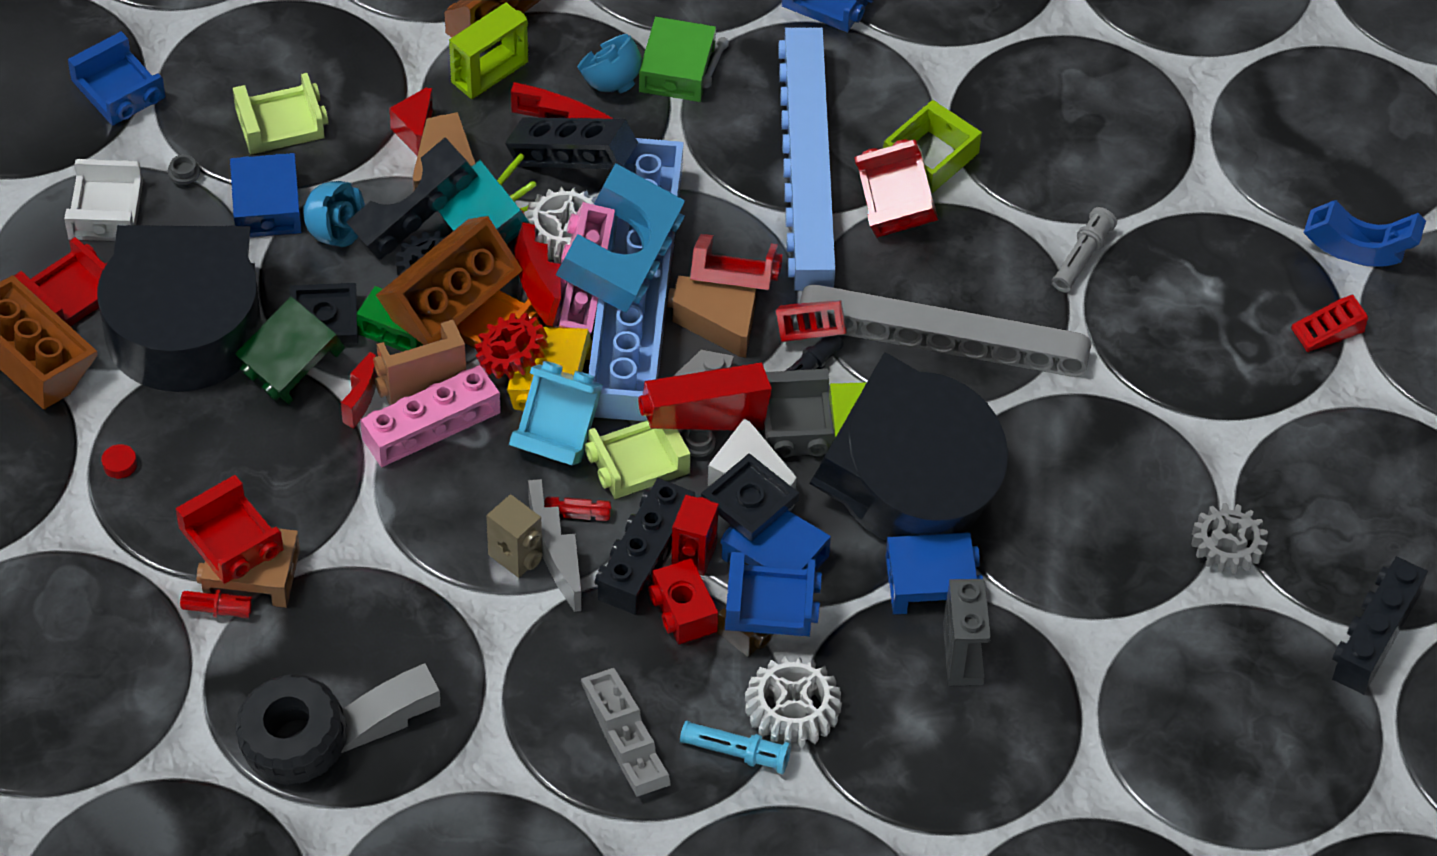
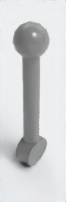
[703,37,729,88]

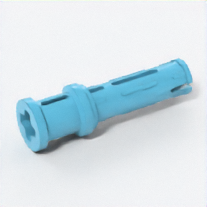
[680,721,791,775]

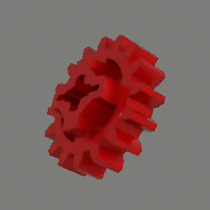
[475,313,549,379]

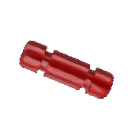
[544,496,611,521]

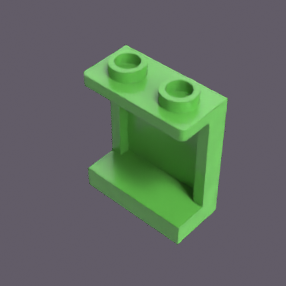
[639,16,716,102]

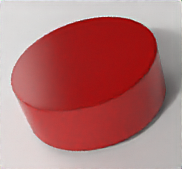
[101,444,137,479]

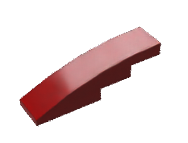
[511,82,613,119]
[514,222,561,327]

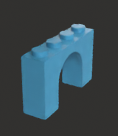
[556,163,685,313]

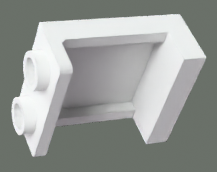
[64,159,143,241]

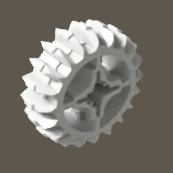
[524,186,597,264]
[745,656,842,749]

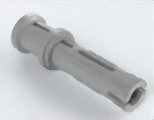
[1052,207,1117,293]

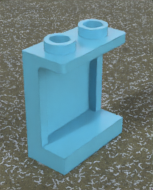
[509,361,603,465]

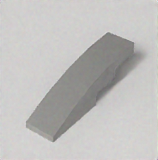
[528,479,581,612]
[581,668,670,797]

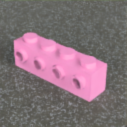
[553,202,615,335]
[360,365,500,468]

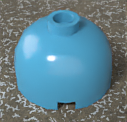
[577,34,642,93]
[303,181,365,247]

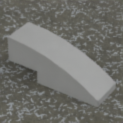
[341,663,441,753]

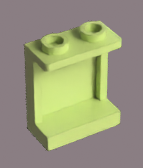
[233,73,328,155]
[584,420,690,499]

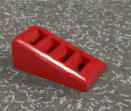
[1291,295,1368,352]
[776,300,847,342]

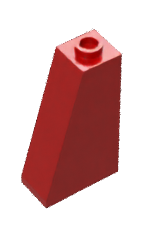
[638,362,772,431]

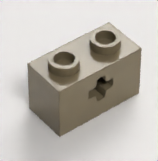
[486,494,542,578]

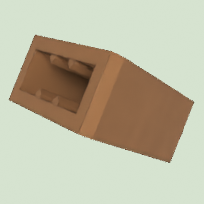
[412,112,475,192]
[667,276,756,358]

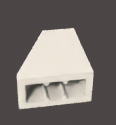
[708,419,797,511]

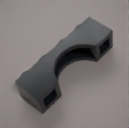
[347,137,478,261]

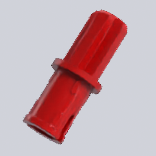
[180,590,252,619]

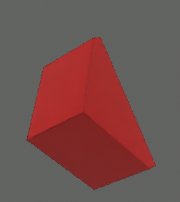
[389,88,433,156]

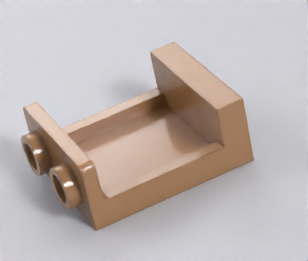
[373,319,466,405]
[197,528,300,608]

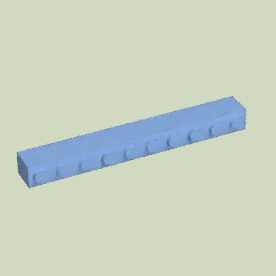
[778,28,835,291]

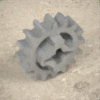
[1191,503,1268,574]

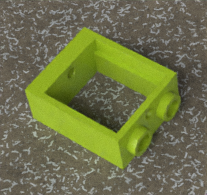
[449,2,528,99]
[883,100,982,194]

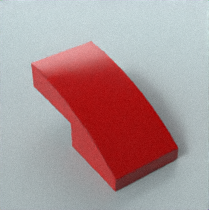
[341,352,377,429]

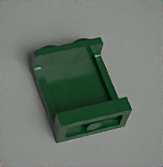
[235,296,345,405]

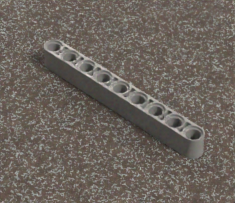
[796,285,1091,377]

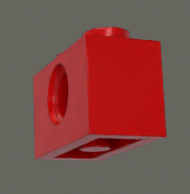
[671,495,719,576]
[649,558,718,645]

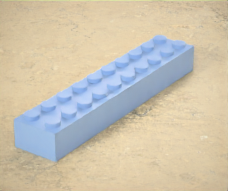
[588,138,684,421]

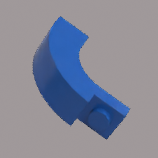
[1303,200,1426,266]

